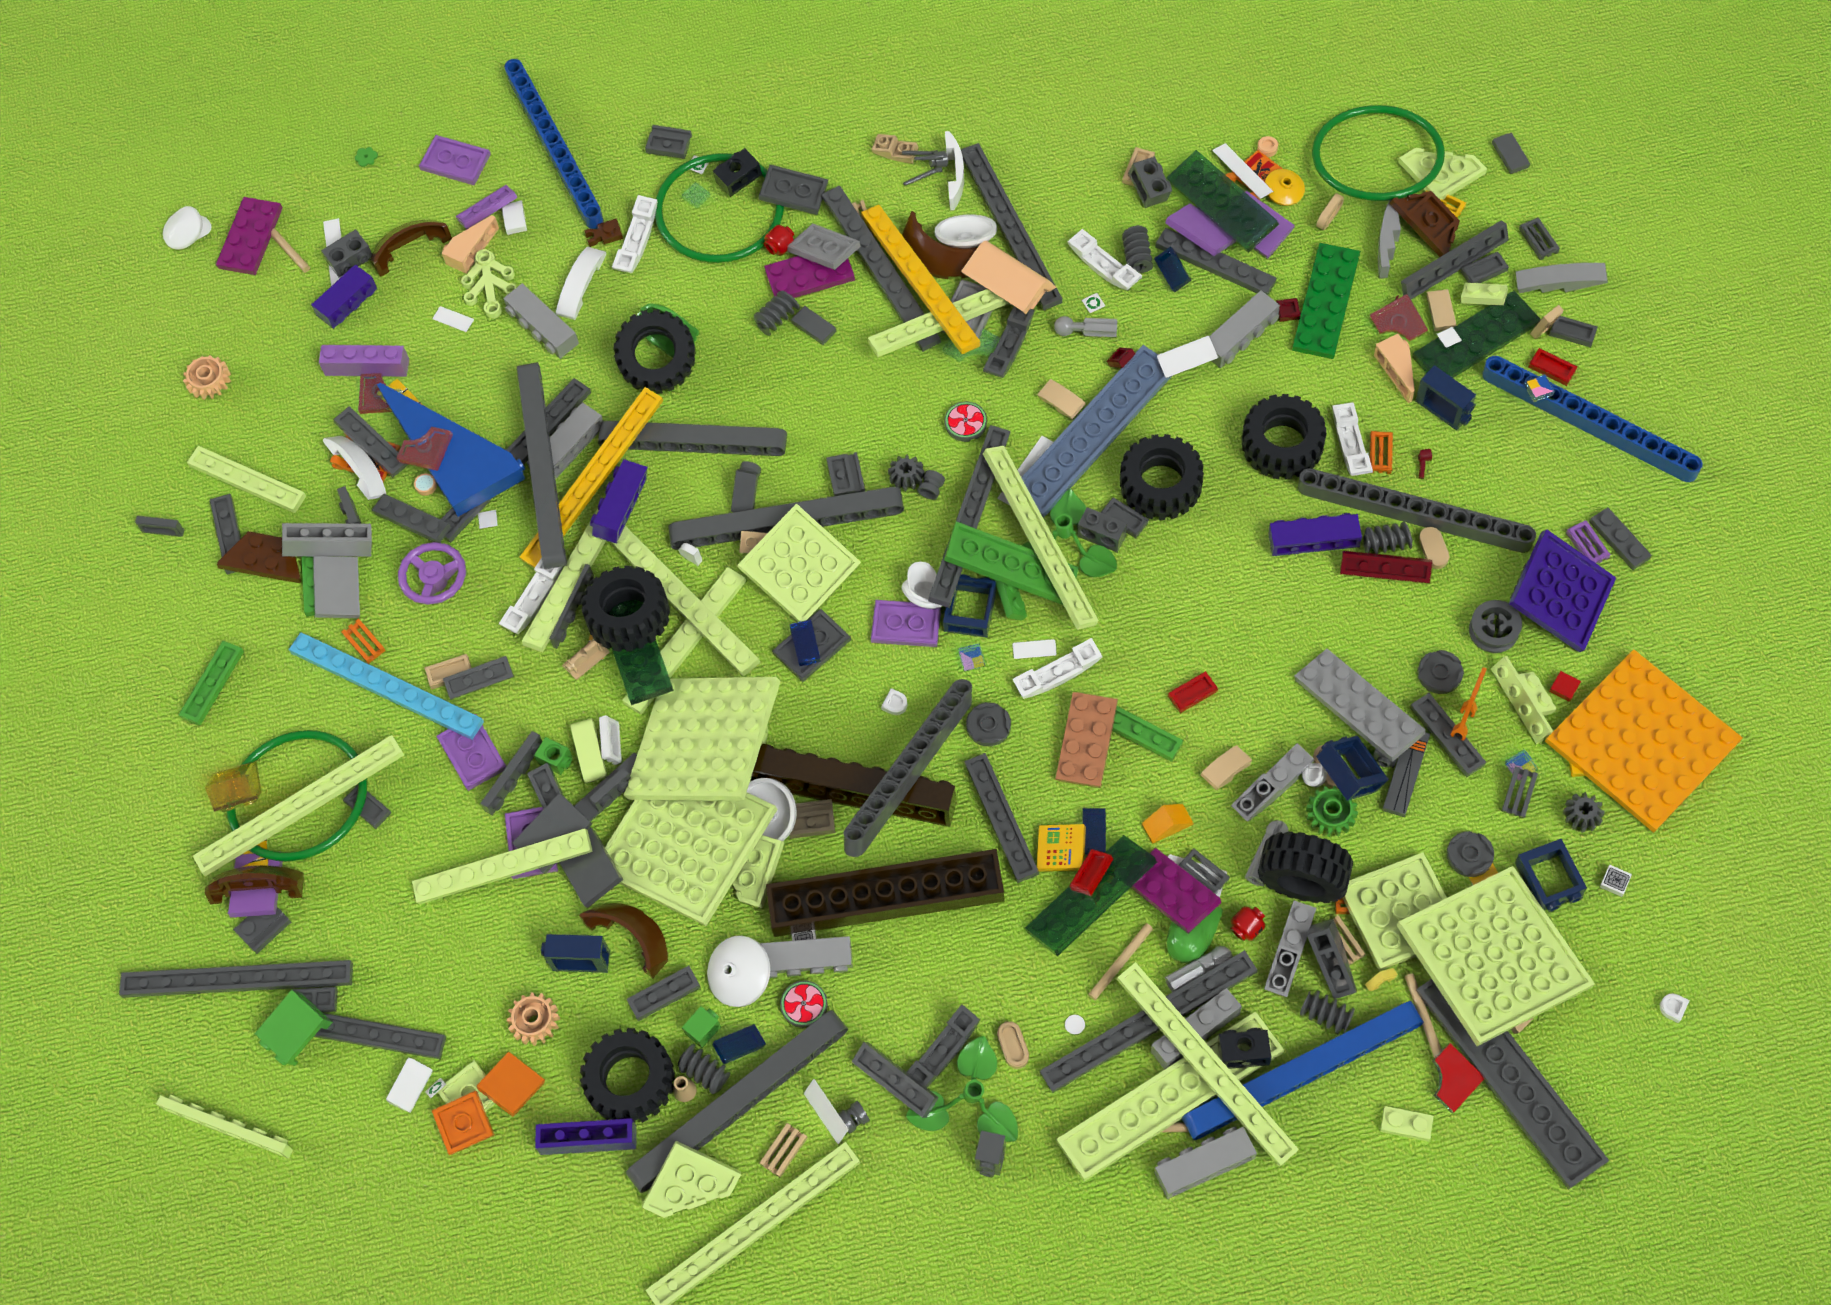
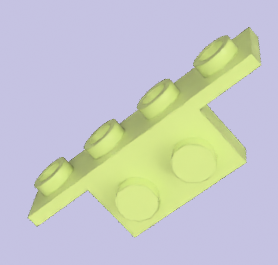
[1491,656,1556,744]

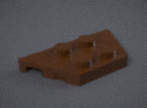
[1389,191,1460,257]
[217,531,301,583]

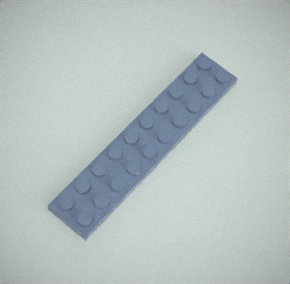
[1021,345,1172,518]

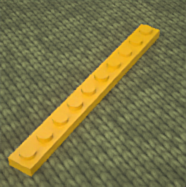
[861,204,980,354]
[520,387,663,568]

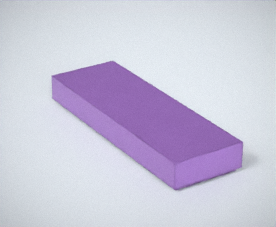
[456,185,517,229]

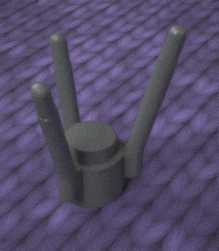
[902,150,948,186]

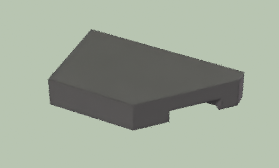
[293,987,338,1012]

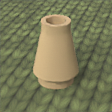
[673,1076,697,1102]

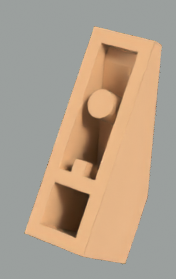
[442,215,499,274]
[1374,334,1415,403]

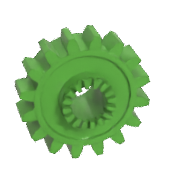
[1306,786,1358,837]

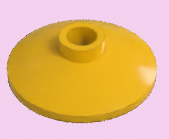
[1265,169,1305,206]

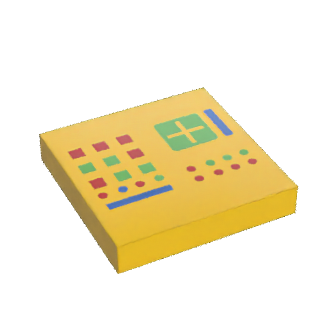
[1037,824,1086,872]

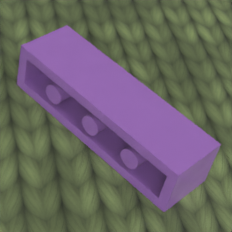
[319,345,409,377]

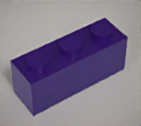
[311,264,377,329]

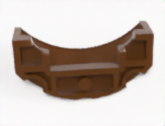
[902,211,977,279]
[370,220,452,277]
[204,865,304,905]
[579,903,668,979]

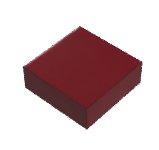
[1276,298,1301,322]
[1106,347,1136,368]

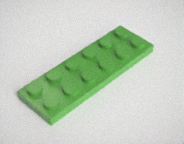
[944,521,1079,605]

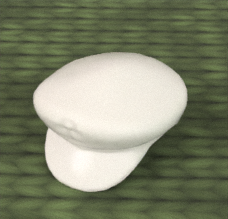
[163,206,211,250]
[901,561,941,609]

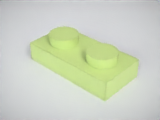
[1461,283,1508,306]
[1380,1106,1434,1142]

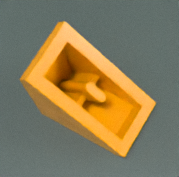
[1142,804,1194,844]

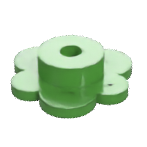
[355,147,378,167]

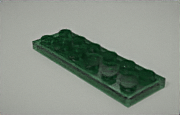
[1166,150,1279,253]
[1412,290,1541,378]
[608,600,674,706]
[1025,835,1157,957]

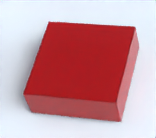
[1549,671,1581,702]

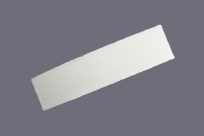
[945,131,964,211]
[612,195,658,273]
[1068,229,1142,290]
[556,247,607,320]
[1332,402,1373,476]
[323,436,386,500]
[499,558,563,634]
[1012,638,1103,699]

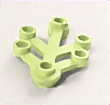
[461,249,516,319]

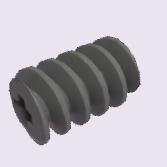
[1122,225,1153,273]
[754,291,800,336]
[1363,522,1412,554]
[1300,990,1355,1034]
[677,1043,730,1094]

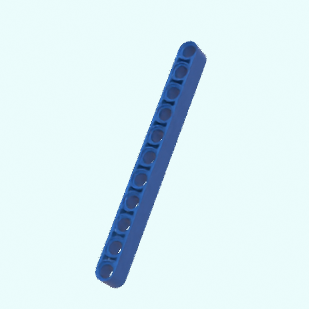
[504,59,604,229]
[1482,356,1703,482]
[1182,1001,1424,1140]

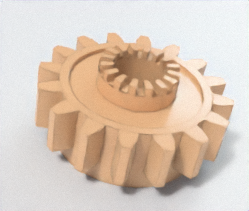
[183,355,231,400]
[507,993,560,1046]

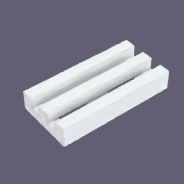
[599,715,622,765]

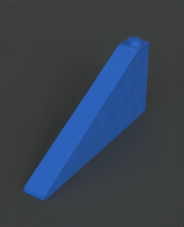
[377,382,525,517]

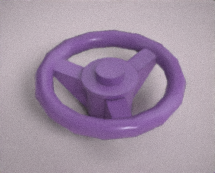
[398,542,466,605]

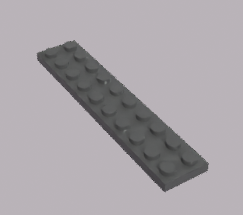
[1416,979,1609,1190]

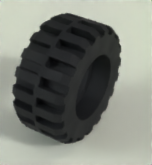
[614,309,696,394]
[1242,394,1327,480]
[1120,434,1204,520]
[581,566,670,652]
[1258,832,1353,903]
[580,1028,675,1123]

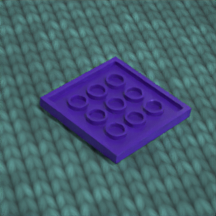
[1509,529,1616,652]

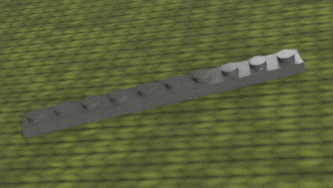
[961,143,1062,311]
[822,185,941,352]
[441,378,591,543]
[928,425,1011,608]
[1040,950,1258,1093]
[119,960,353,998]

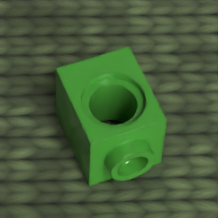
[534,737,572,775]
[682,1006,721,1048]

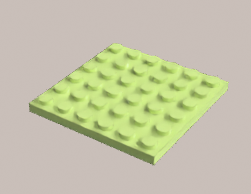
[624,677,781,801]
[605,792,778,926]
[1396,866,1595,1046]

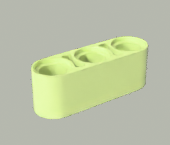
[570,718,607,783]

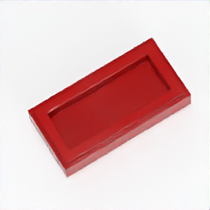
[1528,348,1578,386]
[1168,671,1218,713]
[1069,849,1113,896]

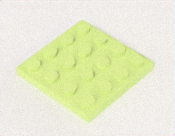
[737,504,861,625]
[1343,852,1447,971]

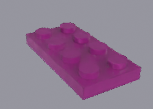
[216,197,283,276]
[764,256,855,298]
[1123,848,1222,933]

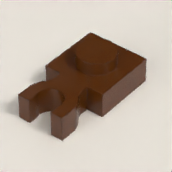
[584,218,623,247]

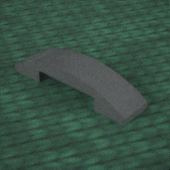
[983,306,1034,378]
[907,1004,980,1088]

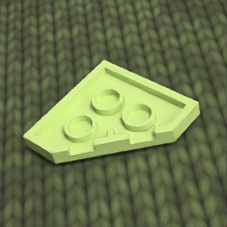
[1398,148,1487,200]
[733,835,785,909]
[642,1141,741,1218]

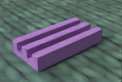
[1566,520,1611,563]

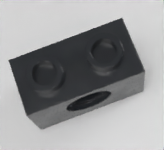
[713,148,762,197]
[1218,1028,1272,1069]

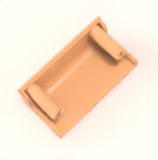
[961,241,1056,314]

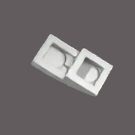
[502,200,527,235]

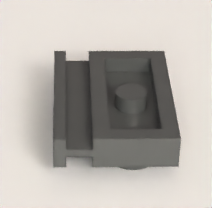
[645,125,692,159]
[826,452,865,496]
[337,486,361,524]
[233,907,291,954]

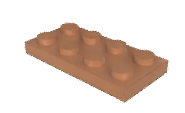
[1055,692,1118,788]

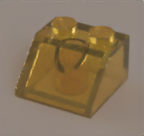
[205,761,261,812]

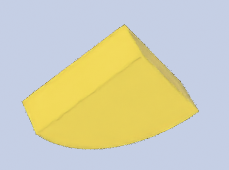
[1365,968,1398,991]

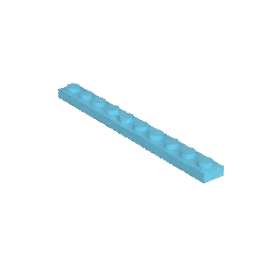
[289,632,484,740]

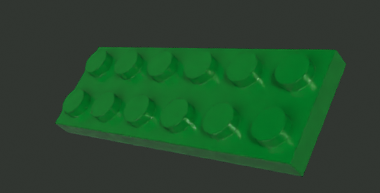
[1292,243,1361,359]

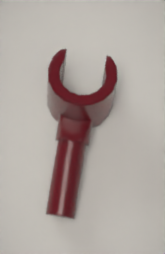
[1418,449,1432,479]

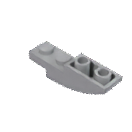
[1231,743,1314,822]
[1264,901,1316,997]

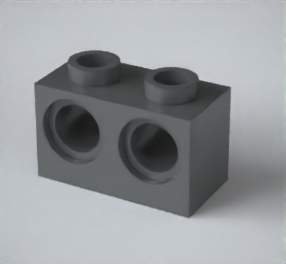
[1128,156,1172,208]
[321,229,372,278]
[1078,507,1127,553]
[975,1130,1006,1177]

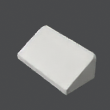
[386,1057,433,1113]

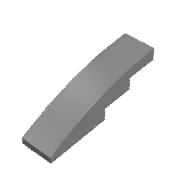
[1378,200,1401,278]
[1516,263,1608,293]

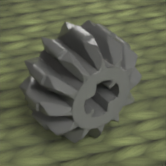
[888,454,925,492]
[1563,792,1605,833]

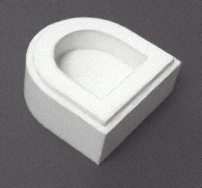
[678,543,702,566]
[881,688,908,715]
[1302,763,1327,787]
[1660,994,1690,1023]

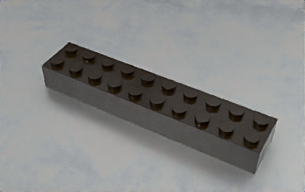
[750,744,957,827]
[766,849,1005,937]

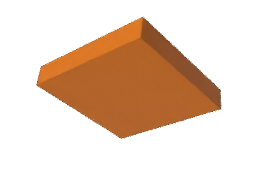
[477,1052,545,1117]
[432,1091,495,1155]

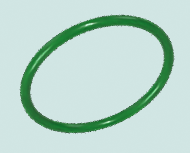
[1312,105,1445,201]
[655,153,784,263]
[226,730,368,862]

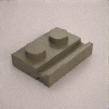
[789,799,836,839]

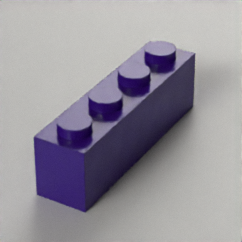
[590,459,648,544]
[1268,513,1362,556]
[535,1118,637,1155]

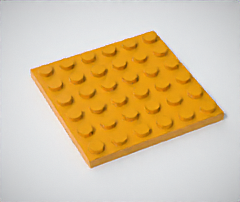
[1545,649,1743,833]

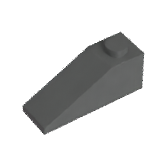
[1307,919,1357,999]

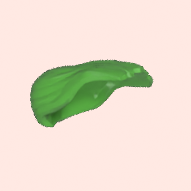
[637,303,699,357]
[1167,907,1223,964]

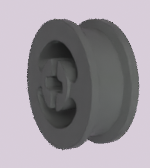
[1469,600,1522,653]

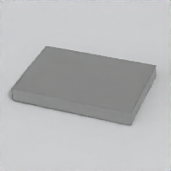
[787,224,861,270]
[941,279,993,339]
[313,556,360,618]

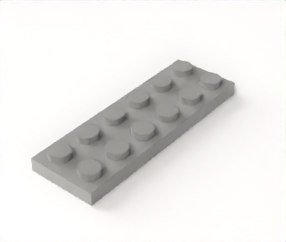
[1294,649,1425,762]

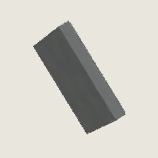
[759,165,828,215]
[772,609,851,683]
[512,793,592,874]
[559,827,623,908]

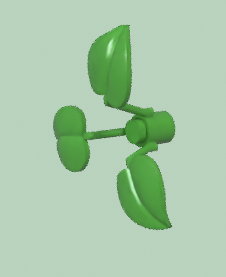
[1022,489,1117,577]
[906,1036,1018,1142]

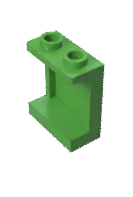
[255,990,333,1066]

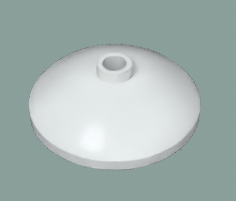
[935,215,997,248]
[747,778,797,841]
[707,936,770,1007]

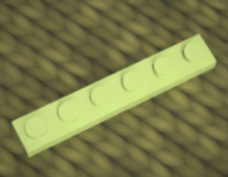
[187,446,306,513]
[156,1095,293,1159]

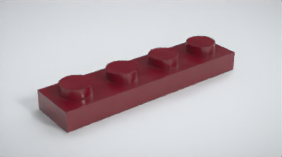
[1340,551,1433,583]

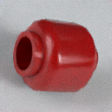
[764,225,794,256]
[1230,906,1265,941]

